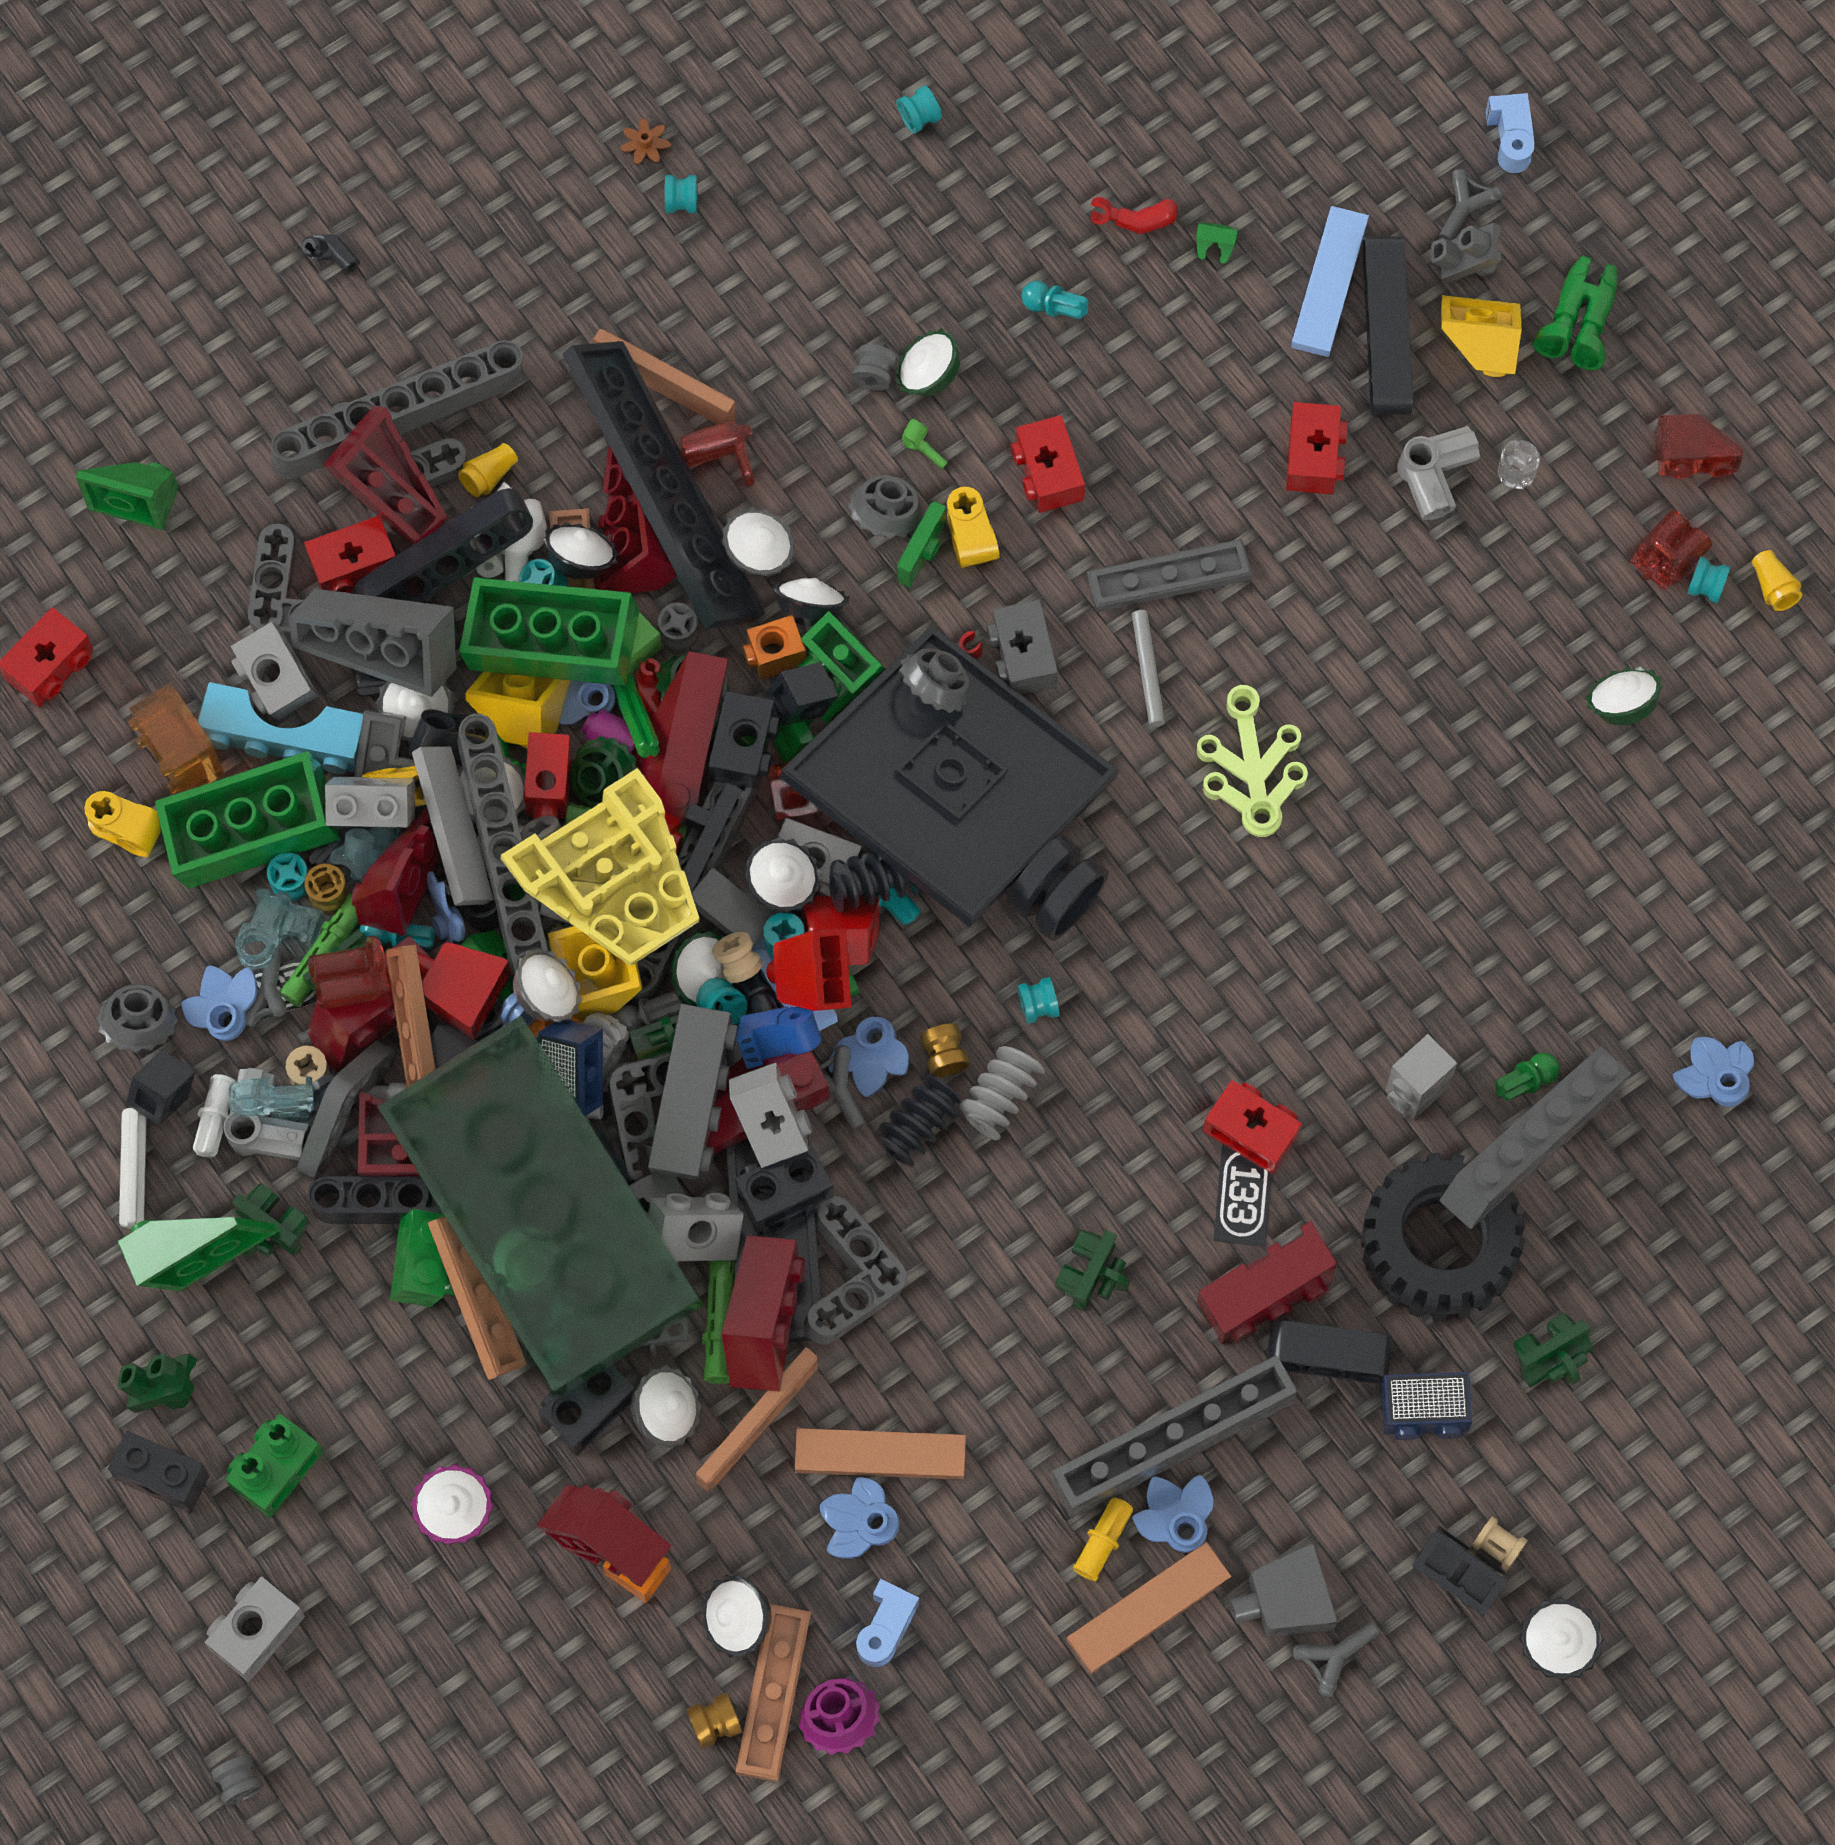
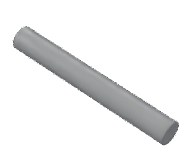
[1132,610,1165,727]

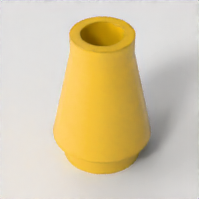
[458,443,518,497]
[1752,550,1802,611]

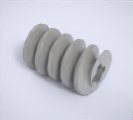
[959,1046,1045,1140]

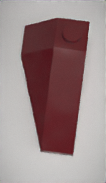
[595,447,677,594]
[351,807,441,936]
[708,1051,830,1154]

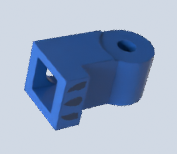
[736,1007,822,1069]

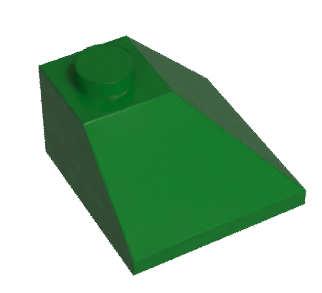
[76,462,179,530]

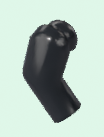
[301,234,360,274]

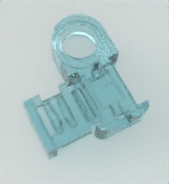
[235,888,325,969]
[229,1076,314,1122]

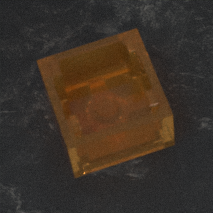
[128,682,224,794]

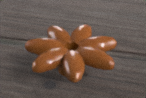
[620,119,671,165]

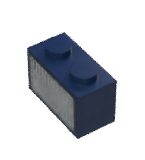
[535,1020,603,1120]
[1381,1372,1472,1440]

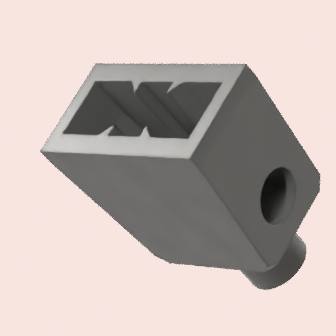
[1230,1544,1337,1637]

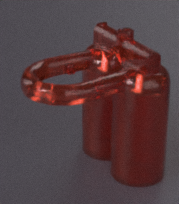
[679,421,754,488]
[1629,510,1712,590]
[308,936,391,1010]

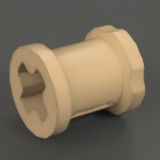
[1471,1516,1528,1572]

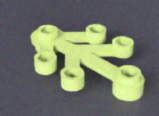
[1197,685,1308,837]

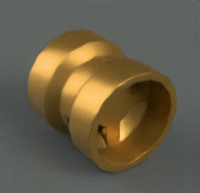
[304,863,349,915]
[919,1023,970,1078]
[686,1693,742,1749]

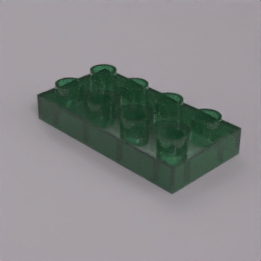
[378,1015,705,1396]

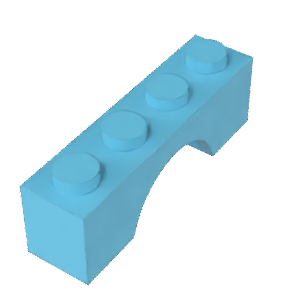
[196,682,363,774]

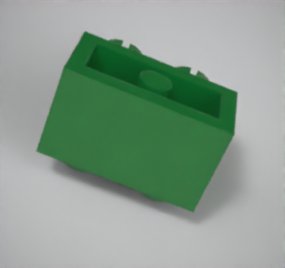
[796,611,886,724]
[390,1209,489,1307]
[225,1413,323,1519]

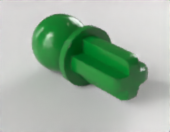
[1494,1052,1560,1101]

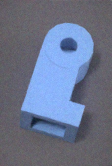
[1485,93,1535,173]
[856,1579,920,1667]

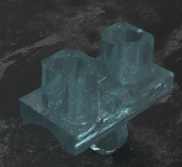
[330,827,400,883]

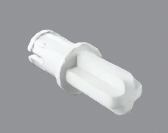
[193,1074,237,1158]

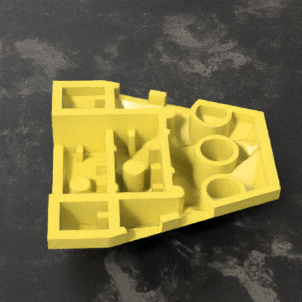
[501,768,699,966]

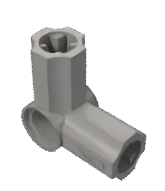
[1397,426,1480,521]
[224,1068,310,1161]

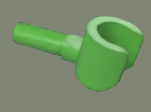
[902,419,948,470]

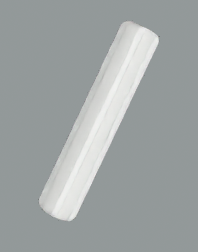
[119,1107,147,1229]

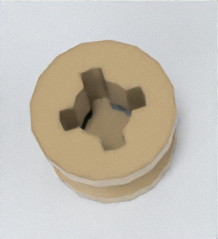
[712,932,763,983]
[285,1046,330,1094]

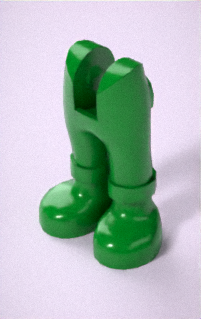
[1533,255,1618,370]

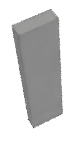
[412,747,494,906]

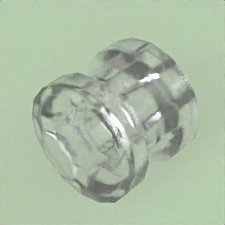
[1497,440,1540,489]

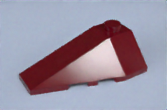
[632,651,729,818]

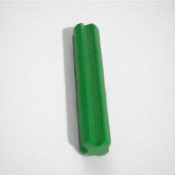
[613,674,660,758]

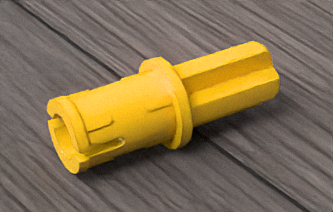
[1072,1497,1133,1582]

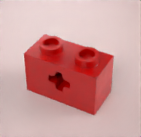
[1286,402,1347,495]
[1010,415,1085,513]
[304,515,395,593]
[0,607,94,707]
[1203,1080,1302,1175]

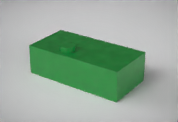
[459,577,639,686]
[155,751,340,889]

